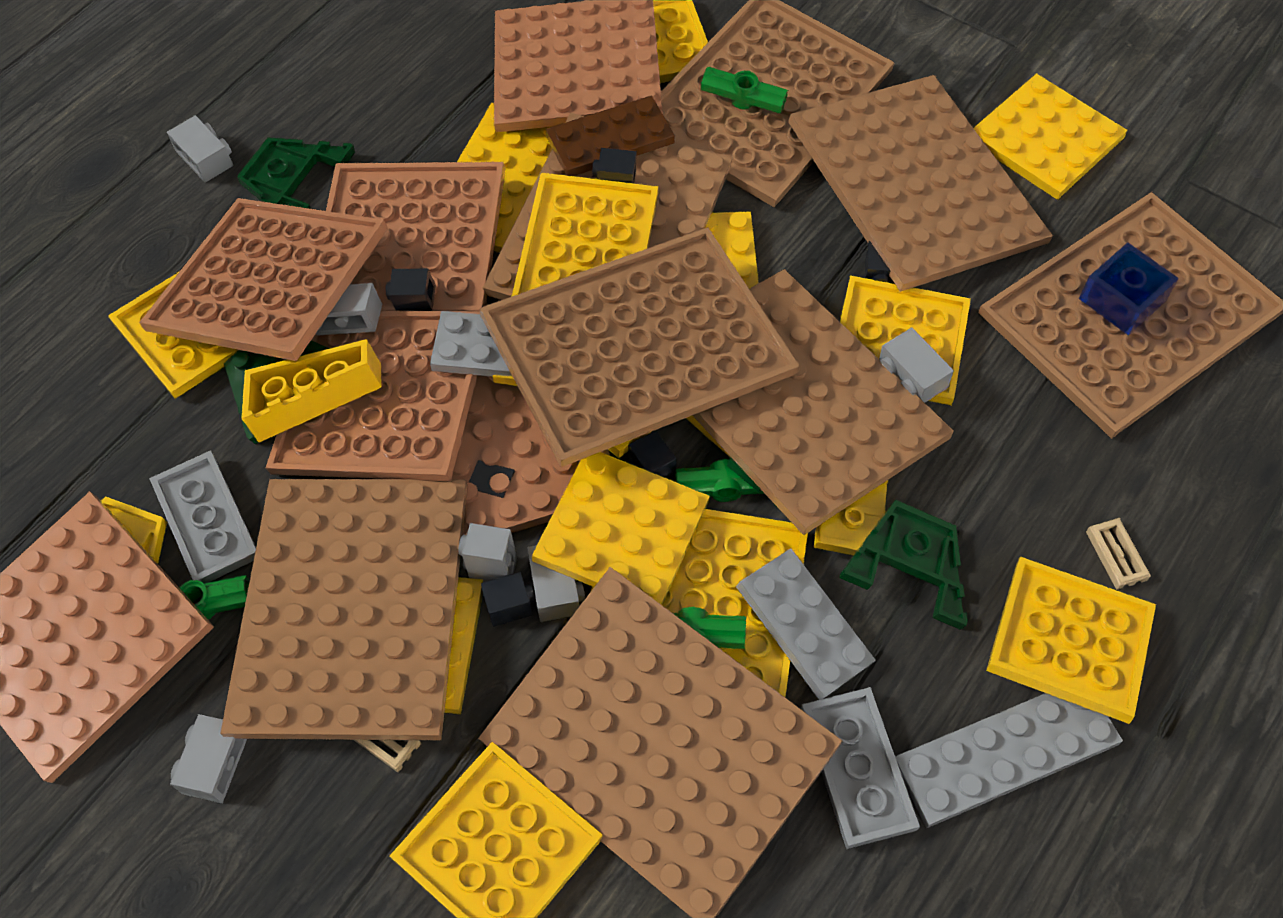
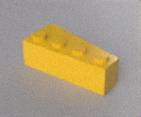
[242,339,382,442]

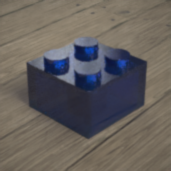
[1079,242,1179,336]

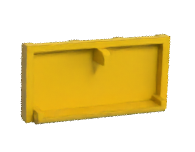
[814,480,888,555]

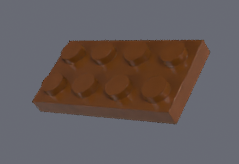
[546,95,675,176]

